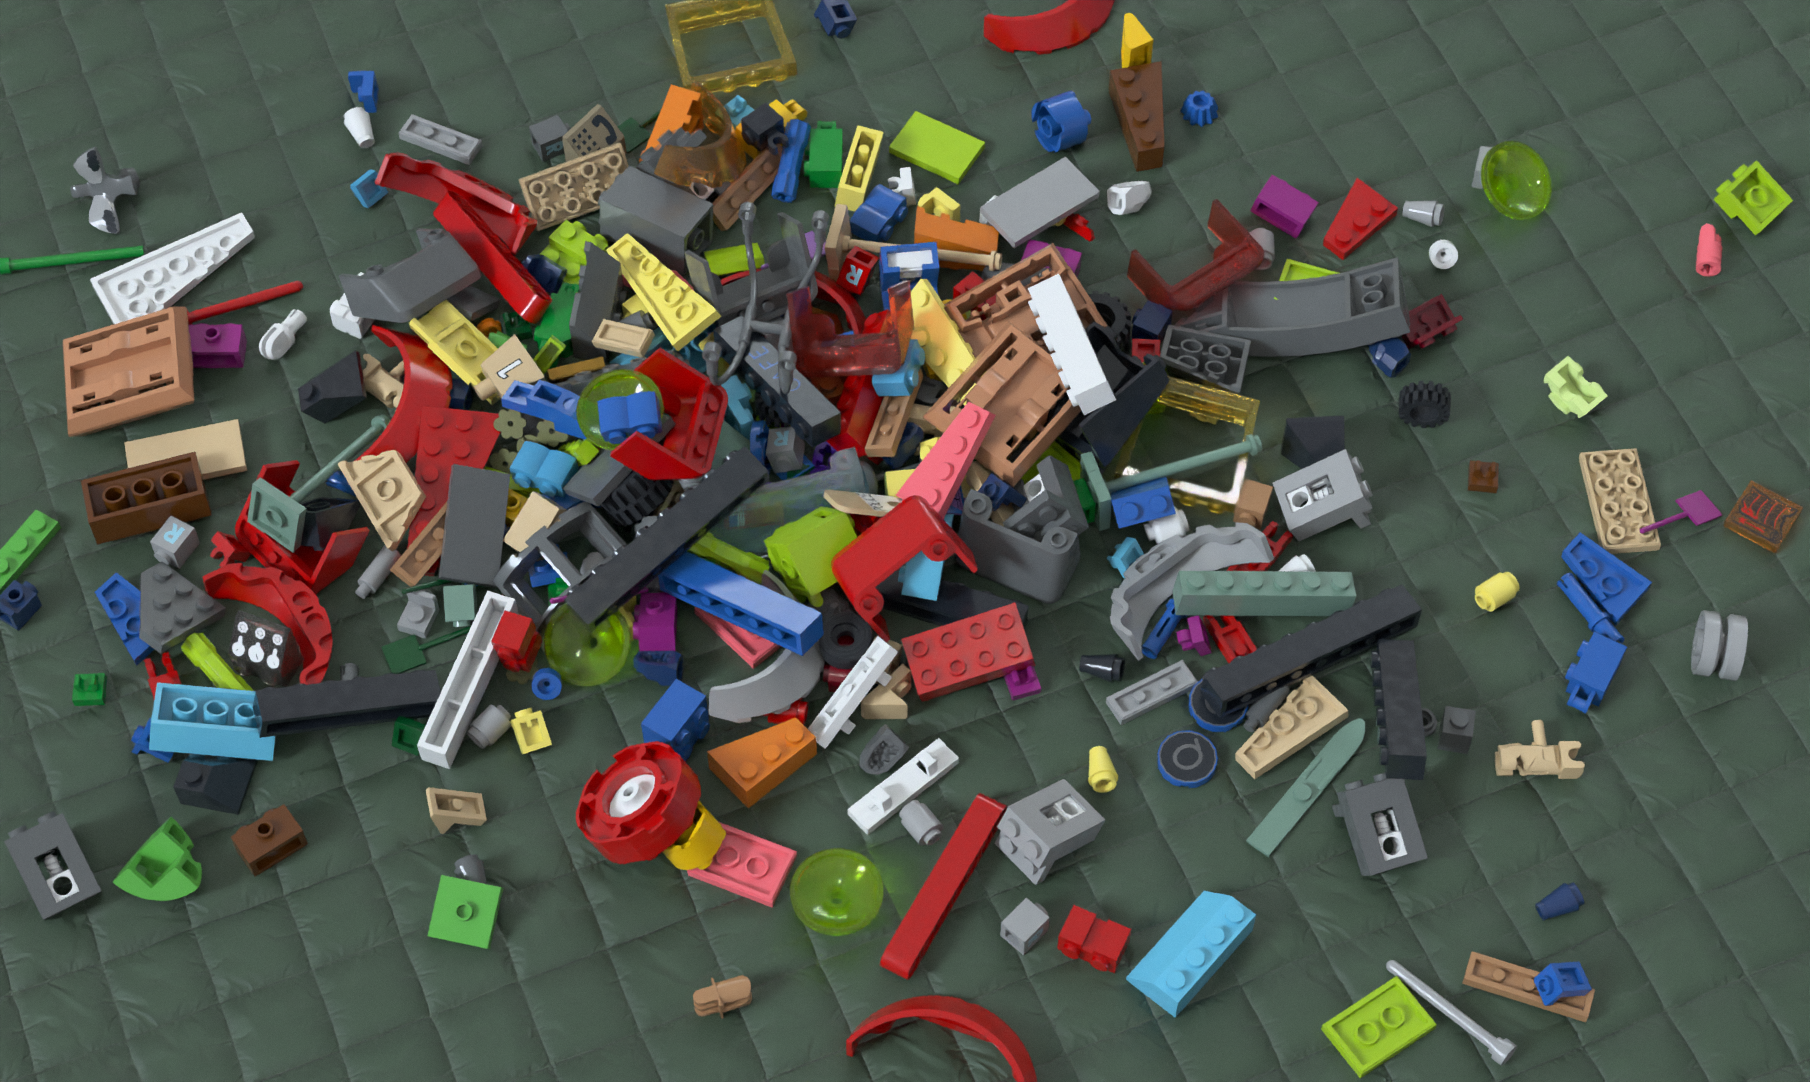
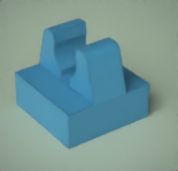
[350,169,388,208]

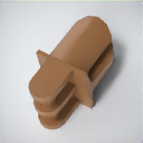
[693,975,752,1019]

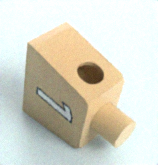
[474,335,546,401]

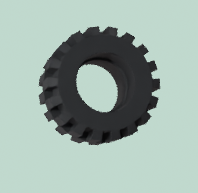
[1087,291,1132,352]
[600,470,673,526]

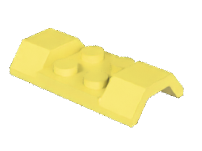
[409,300,500,405]

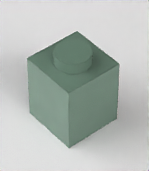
[443,584,478,627]

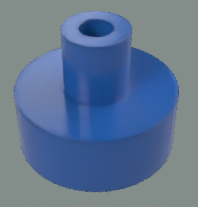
[531,668,562,700]

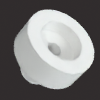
[1429,240,1458,269]

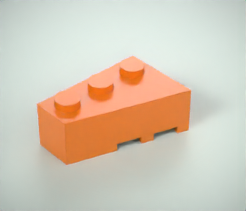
[639,84,704,163]
[914,206,999,271]
[707,718,817,808]

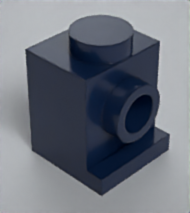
[814,0,857,39]
[0,580,42,631]

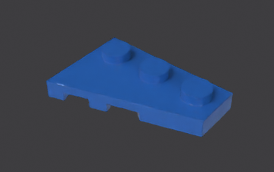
[1561,532,1652,626]
[95,573,155,666]

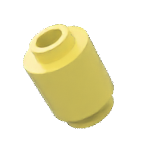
[1475,572,1520,612]

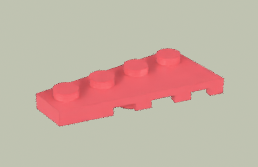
[896,402,996,519]

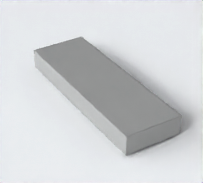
[399,114,483,165]
[1106,660,1198,725]

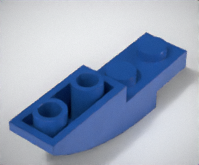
[501,379,609,446]

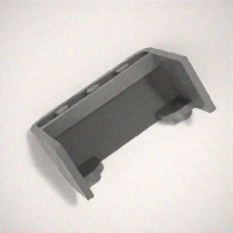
[684,212,818,328]
[339,228,481,323]

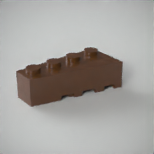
[1109,61,1164,172]

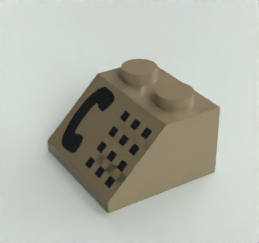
[562,104,626,162]

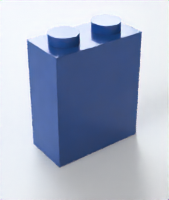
[1110,477,1176,528]

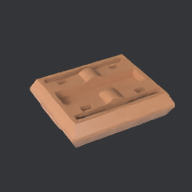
[944,243,1108,371]
[63,307,195,437]
[923,322,1081,487]

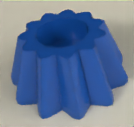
[1180,91,1218,127]

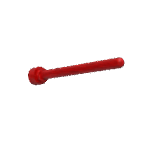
[187,281,303,325]

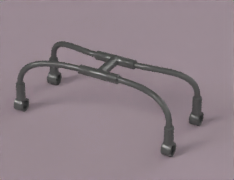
[702,202,829,394]

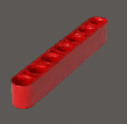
[433,190,552,324]
[880,793,1008,980]

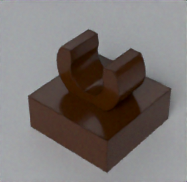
[1467,460,1499,493]

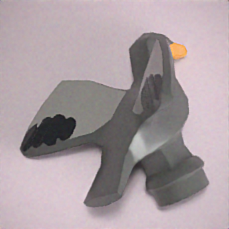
[70,147,140,234]

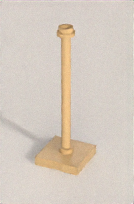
[825,204,1002,281]

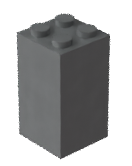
[598,166,713,276]

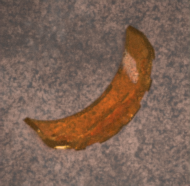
[654,80,746,188]

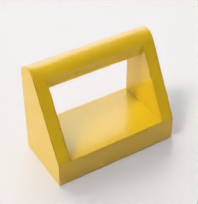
[1121,13,1153,68]

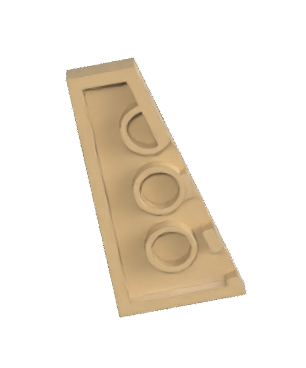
[1235,676,1348,779]

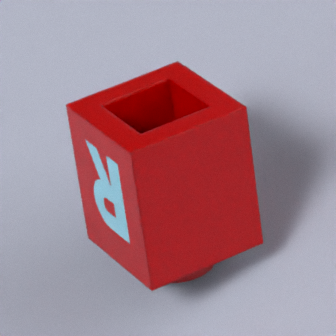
[836,246,880,295]

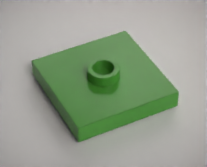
[427,875,503,949]

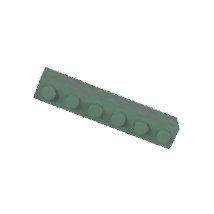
[1172,571,1356,616]

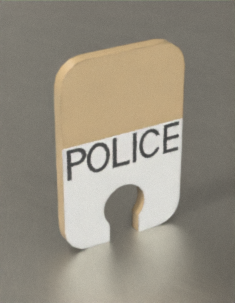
[823,490,903,517]

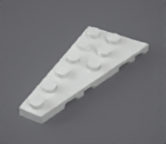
[90,212,255,324]

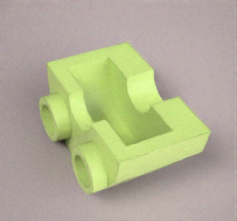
[1544,356,1608,418]

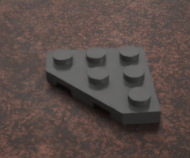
[139,562,226,654]

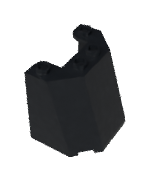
[1043,322,1170,475]

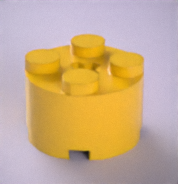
[662,801,726,870]

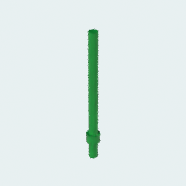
[0,245,145,275]

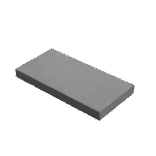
[980,157,1100,248]

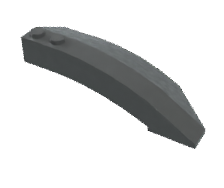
[1175,257,1410,357]

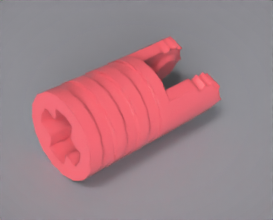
[1696,223,1722,277]

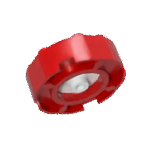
[576,741,701,864]

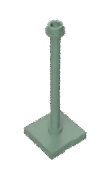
[247,415,391,552]
[1080,434,1262,531]

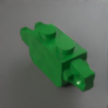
[534,282,580,372]

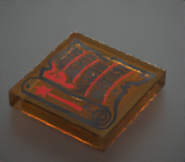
[1723,480,1803,553]

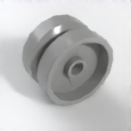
[1691,610,1748,681]

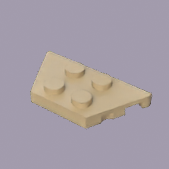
[338,450,426,551]

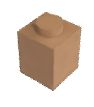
[1233,479,1273,530]

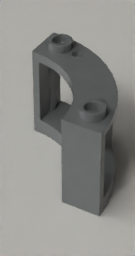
[493,501,628,631]

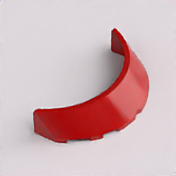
[984,0,1115,55]
[375,152,537,255]
[721,268,866,350]
[354,325,452,463]
[202,563,333,685]
[846,995,1037,1082]

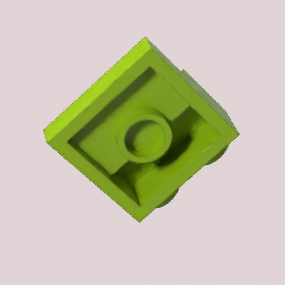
[1714,160,1793,235]
[539,220,609,285]

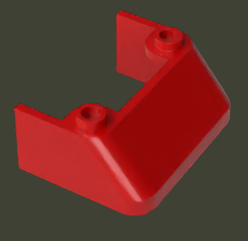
[610,348,728,480]
[235,460,370,594]
[831,495,978,642]

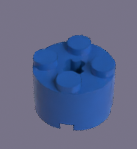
[1031,90,1091,152]

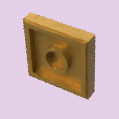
[546,357,605,384]

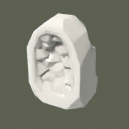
[1107,181,1152,215]

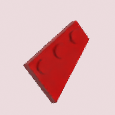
[1323,178,1398,260]

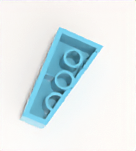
[898,514,954,601]

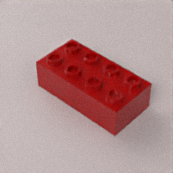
[901,603,1036,702]

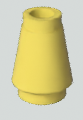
[1088,746,1118,793]

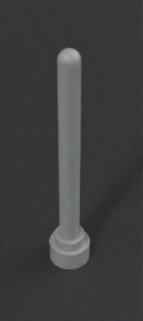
[1386,960,1517,1066]

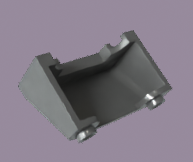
[955,489,1081,604]

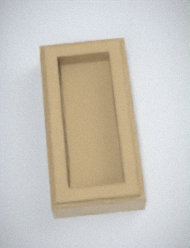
[592,319,655,357]

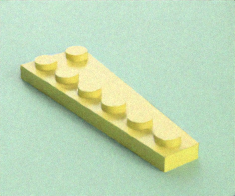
[606,233,721,351]
[888,279,986,406]

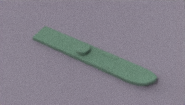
[1246,718,1365,858]

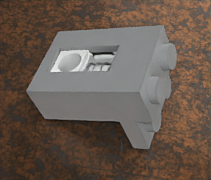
[1273,449,1373,541]
[994,779,1105,885]

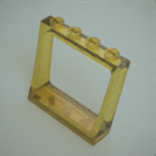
[665,0,797,98]
[1114,376,1260,514]

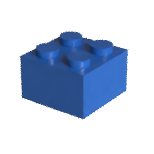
[641,679,710,761]

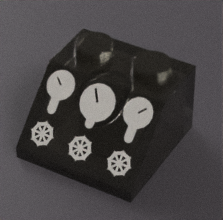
[228,610,304,687]

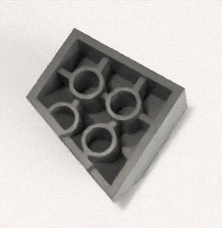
[569,241,628,363]
[1160,325,1251,399]

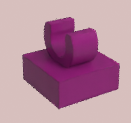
[1176,615,1212,656]
[1004,666,1042,701]

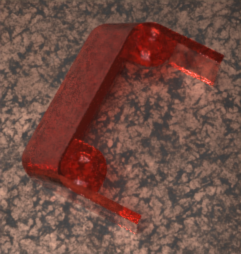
[1127,199,1264,311]
[787,280,914,378]

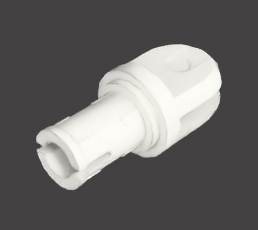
[259,309,307,360]

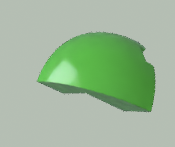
[113,817,202,901]

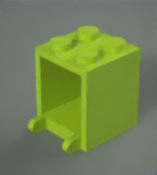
[763,506,857,607]

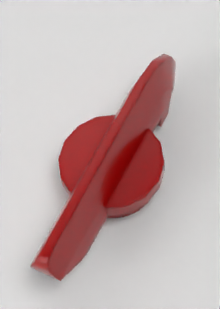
[1064,213,1095,242]

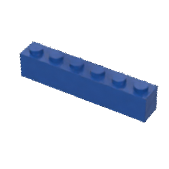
[658,552,824,656]

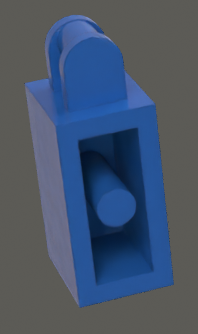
[1565,632,1627,714]

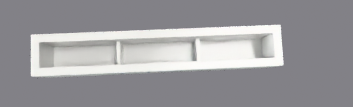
[1028,274,1116,415]
[417,591,519,769]

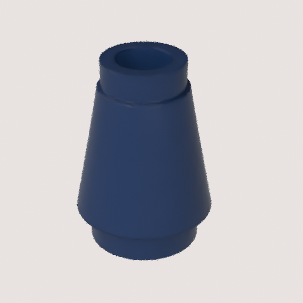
[1535,882,1585,921]

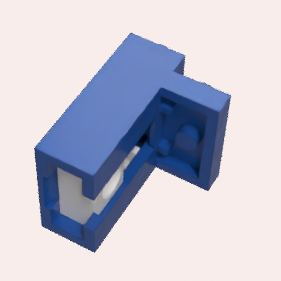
[879,242,939,313]

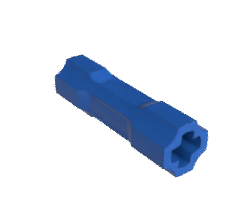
[771,119,811,203]

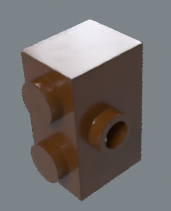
[231,804,308,877]

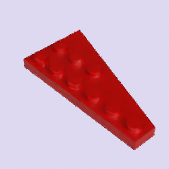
[407,406,501,576]

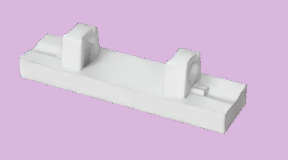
[808,636,898,749]
[848,738,959,835]

